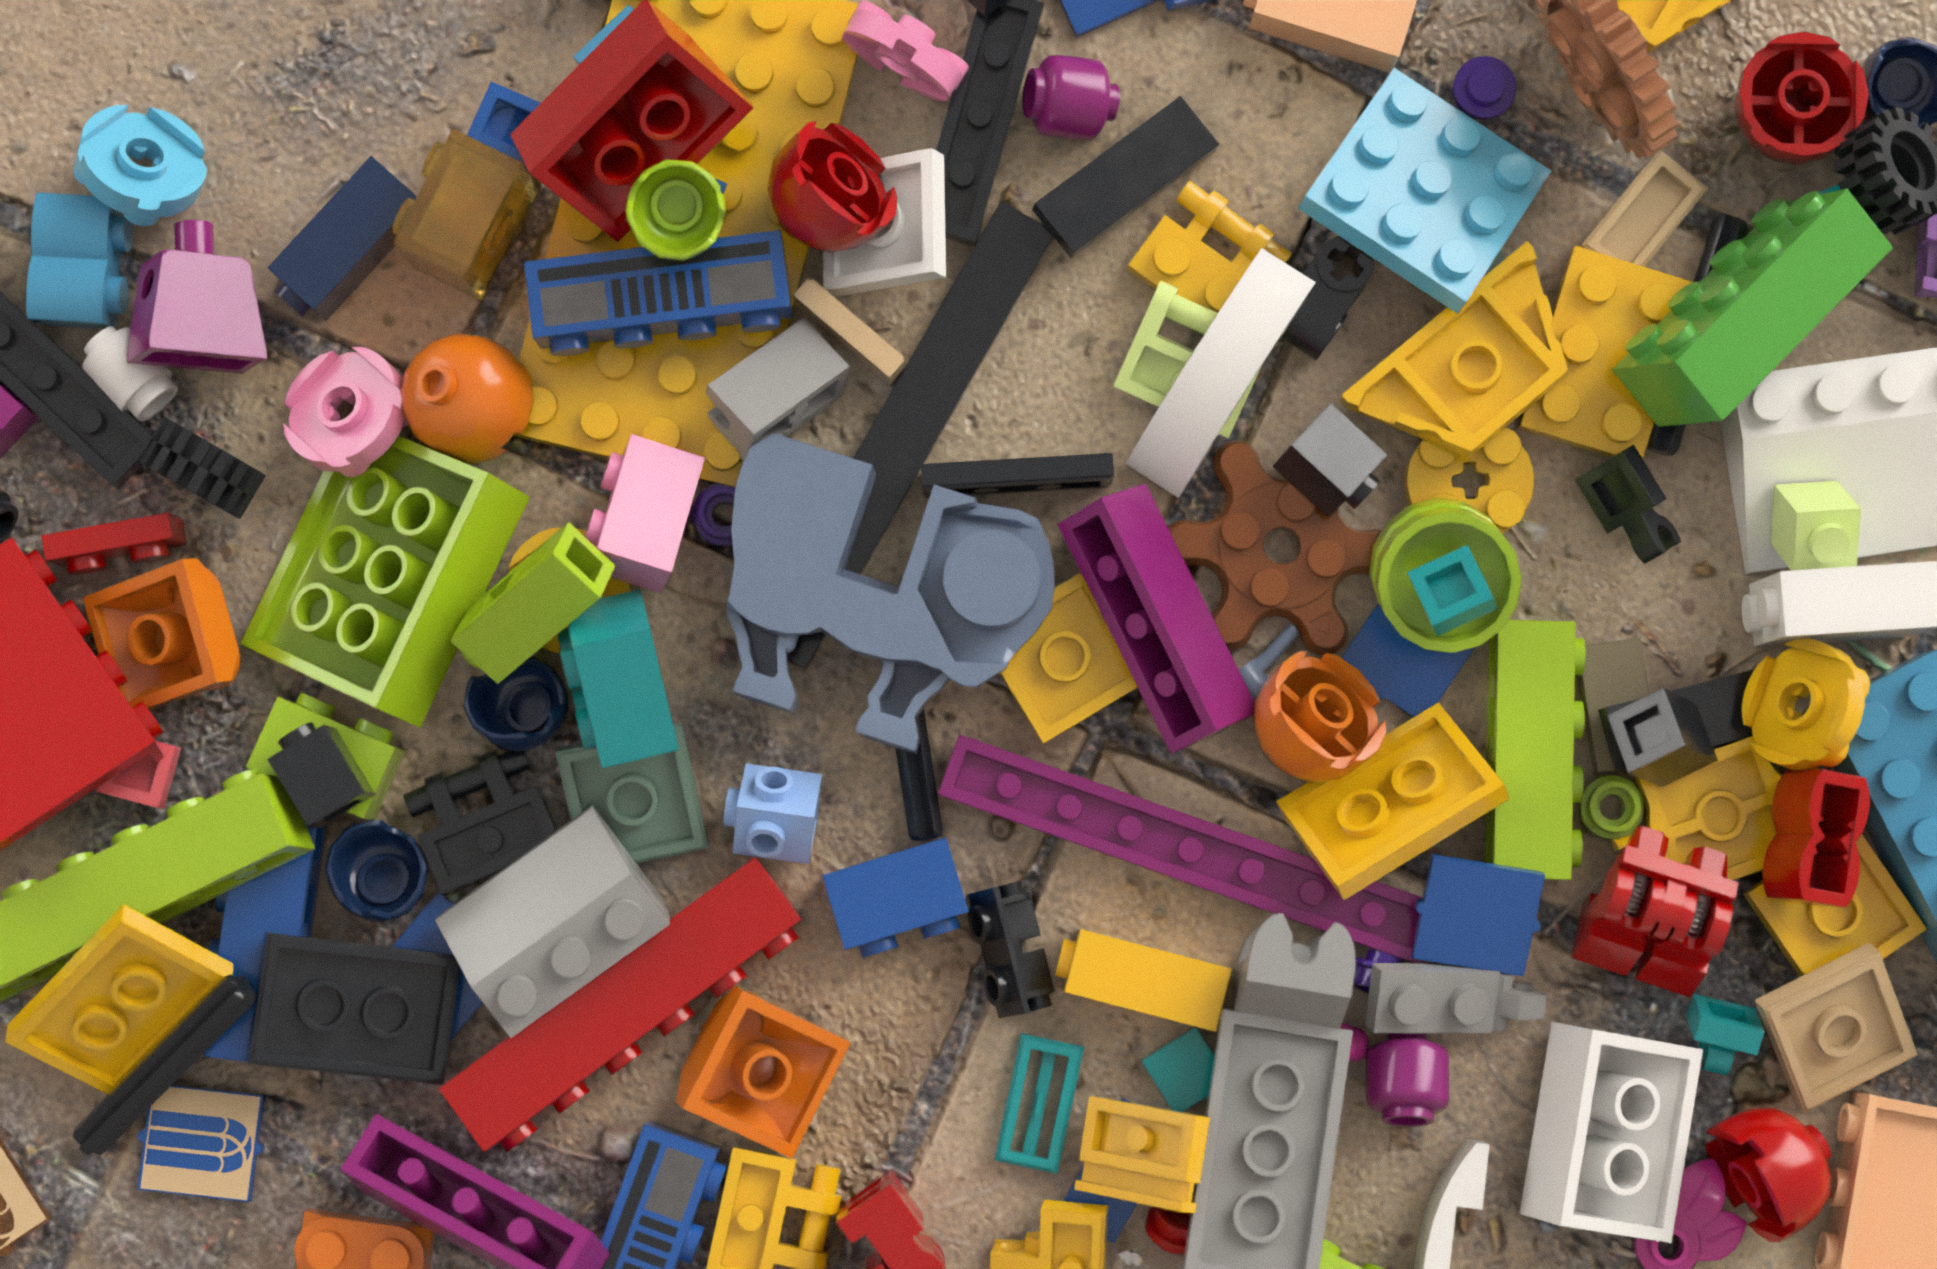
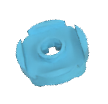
[73,105,207,226]

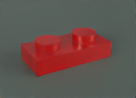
[41,512,187,575]

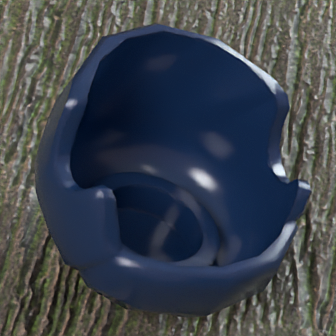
[1862,37,1937,127]
[463,657,569,752]
[325,819,429,923]

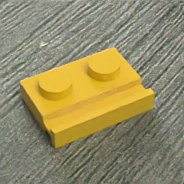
[1074,1096,1210,1213]

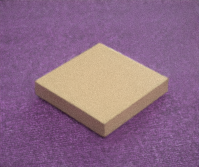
[1755,943,1918,1113]

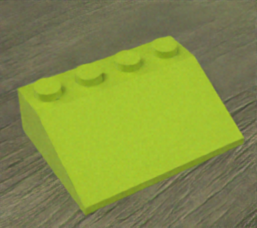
[240,436,530,728]

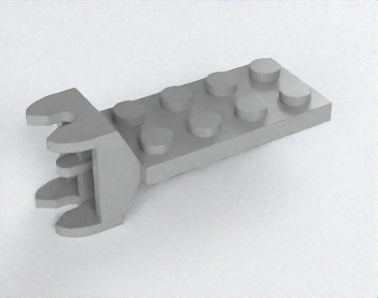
[1182,913,1356,1269]

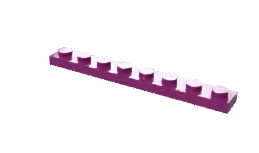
[938,734,1426,963]

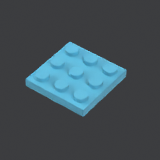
[1297,68,1551,314]

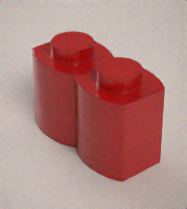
[1763,769,1870,908]

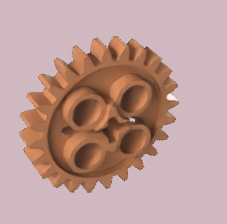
[1534,0,1679,158]

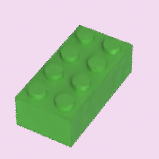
[1612,189,1893,427]

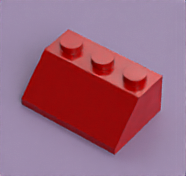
[510,0,753,242]

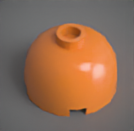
[400,333,533,465]
[1254,651,1386,782]

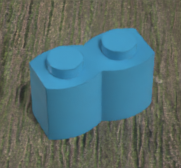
[26,192,133,329]

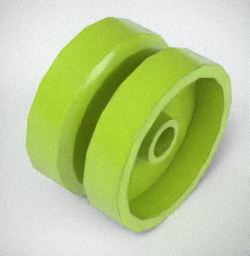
[1369,498,1522,653]

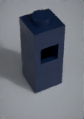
[267,156,428,321]

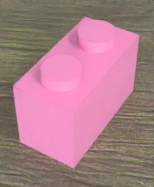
[585,434,705,593]

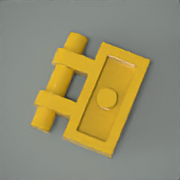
[1127,181,1292,313]
[706,1145,842,1269]

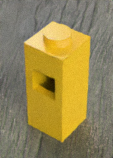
[1054,929,1232,1032]

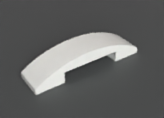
[1126,248,1316,498]
[1414,1139,1490,1269]

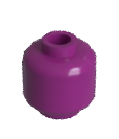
[1022,55,1120,140]
[1366,1033,1450,1127]

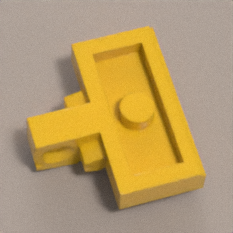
[990,1199,1109,1269]

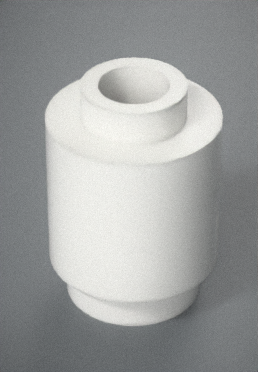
[82,326,178,422]

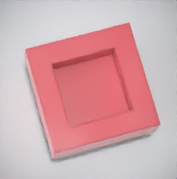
[96,740,182,809]

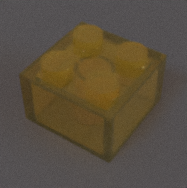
[392,128,538,301]

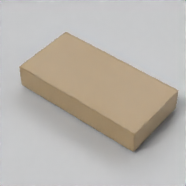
[1579,150,1708,267]
[793,278,905,387]

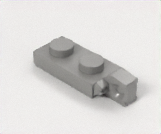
[1365,963,1547,1033]

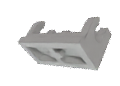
[706,318,850,461]

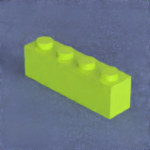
[1484,620,1586,881]

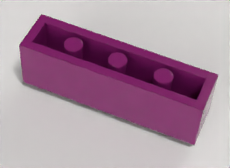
[1057,483,1255,754]
[340,1114,610,1269]

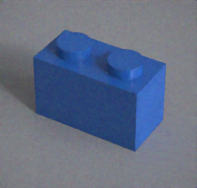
[822,837,969,958]

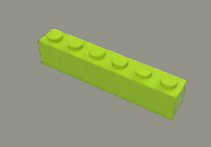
[0,769,315,1003]

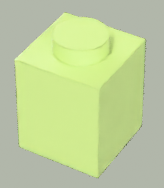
[1770,481,1861,570]

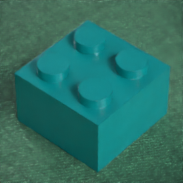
[557,589,679,768]

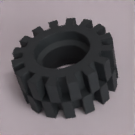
[1834,108,1937,235]
[138,417,266,519]

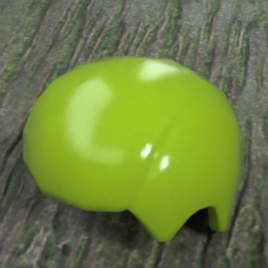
[626,160,726,260]

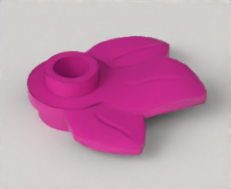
[1634,1158,1747,1269]

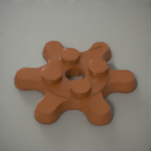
[1168,441,1382,655]

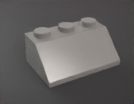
[435,805,670,1038]

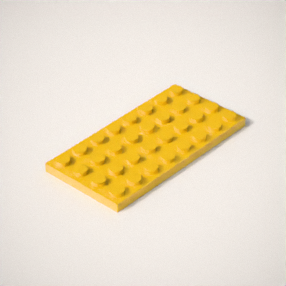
[512,0,858,487]

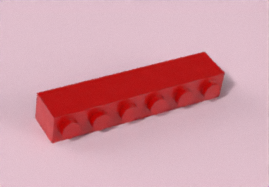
[438,857,804,1153]

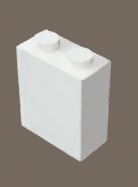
[1742,561,1937,647]

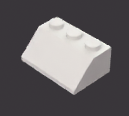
[1519,1022,1703,1243]

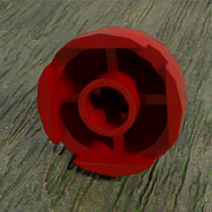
[1734,32,1869,165]
[768,121,897,253]
[1705,1108,1831,1243]

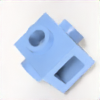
[723,763,822,864]

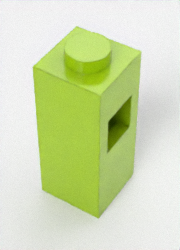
[450,522,615,684]

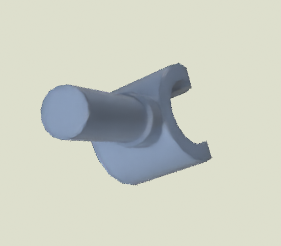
[1239,624,1300,701]

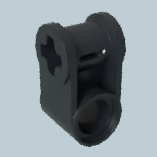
[1282,236,1374,361]

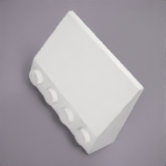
[1720,347,1937,574]

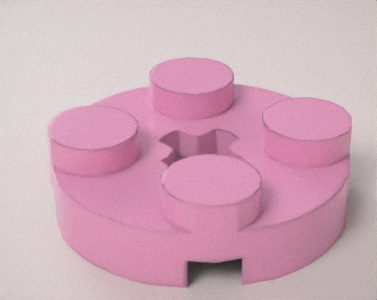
[842,0,969,102]
[283,347,407,477]

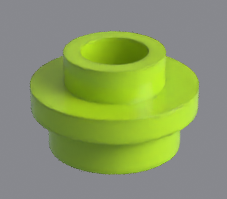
[1579,775,1645,839]

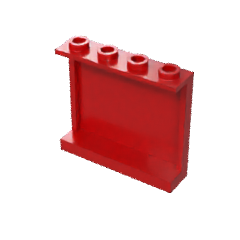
[0,537,164,851]

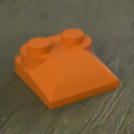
[82,558,240,710]
[676,986,851,1158]
[294,1209,436,1269]

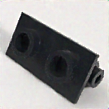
[968,881,1055,1018]

